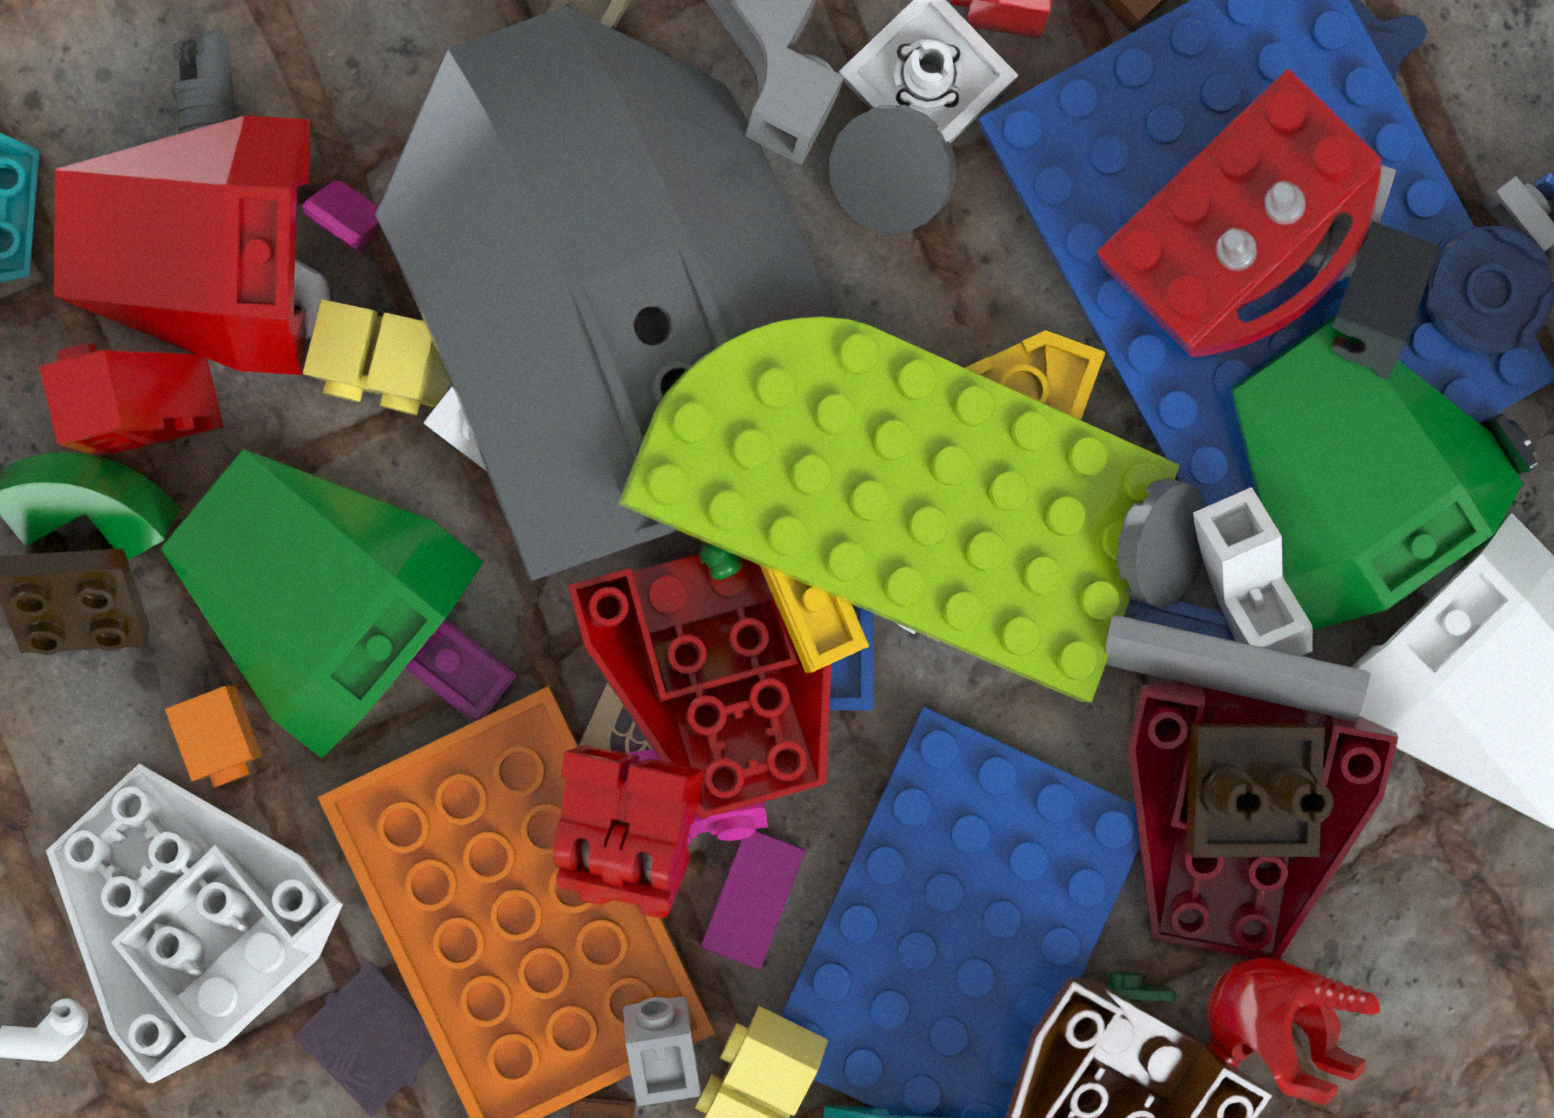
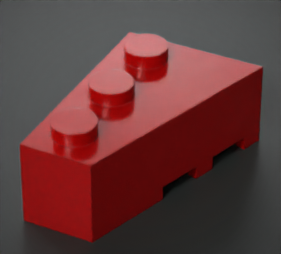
[39,343,224,458]

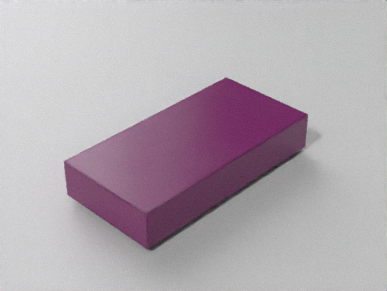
[700,830,806,970]

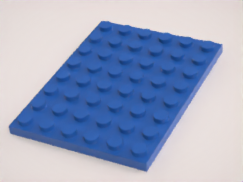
[976,0,1554,506]

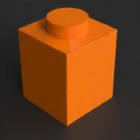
[165,686,263,788]

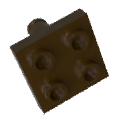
[0,529,150,655]
[1186,724,1333,857]

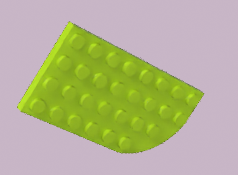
[618,317,1180,703]

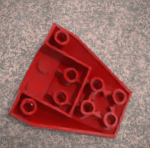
[54,115,311,375]
[568,554,831,819]

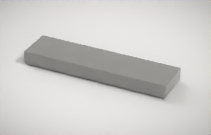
[1105,615,1370,721]

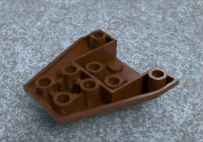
[1005,977,1272,1118]

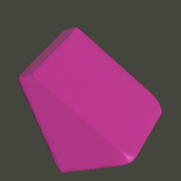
[302,181,381,252]

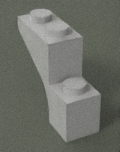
[705,0,844,165]

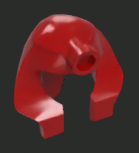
[1206,958,1380,1105]

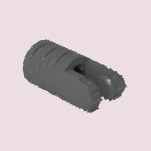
[172,29,235,134]

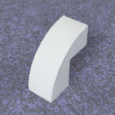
[1193,487,1313,656]

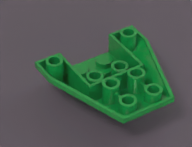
[1230,313,1523,630]
[160,448,484,758]

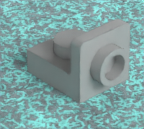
[1481,176,1554,259]
[623,996,701,1106]

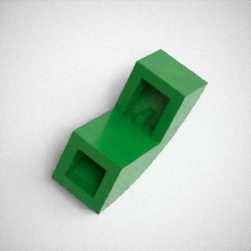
[0,452,181,560]

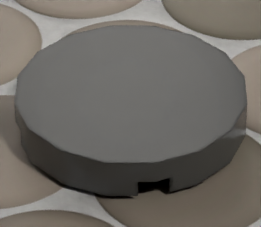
[829,105,956,233]
[1117,478,1207,608]

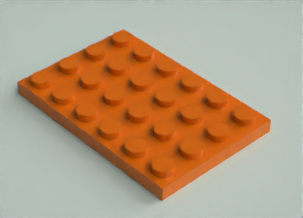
[317,686,716,1118]

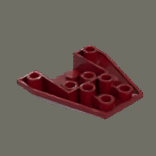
[1128,681,1399,959]

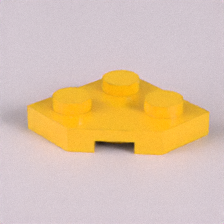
[965,330,1105,420]

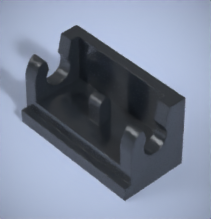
[1331,221,1440,380]

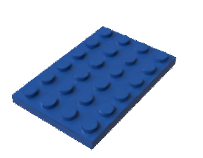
[780,706,1140,1118]

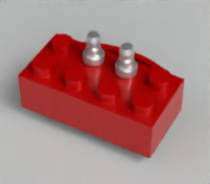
[1096,68,1382,357]

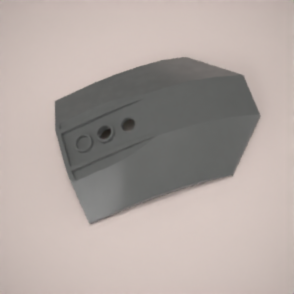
[374,6,835,581]

